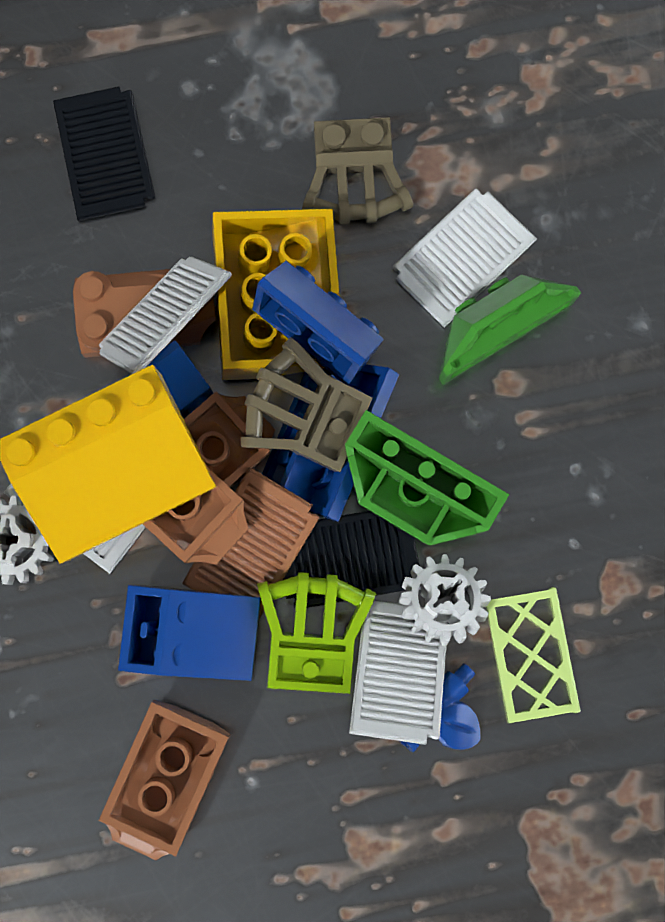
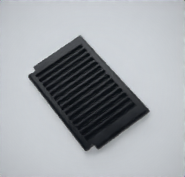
[53,86,155,221]
[283,511,420,609]

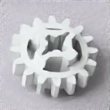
[0,496,54,585]
[399,554,491,646]

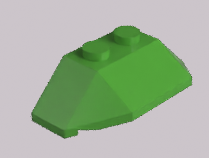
[439,274,581,385]
[345,410,510,546]

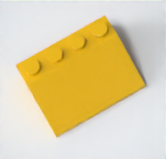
[212,209,340,380]
[0,364,216,564]

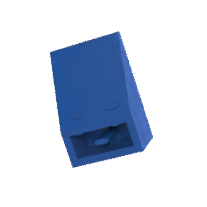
[118,585,261,681]

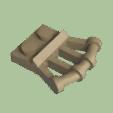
[302,117,413,225]
[241,338,372,472]

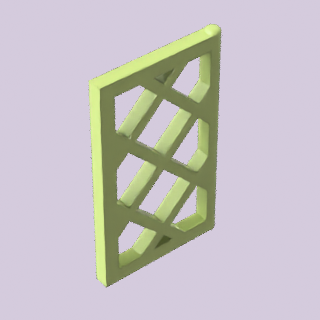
[486,587,581,723]

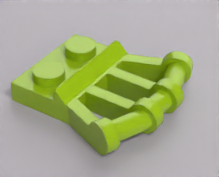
[257,572,376,694]

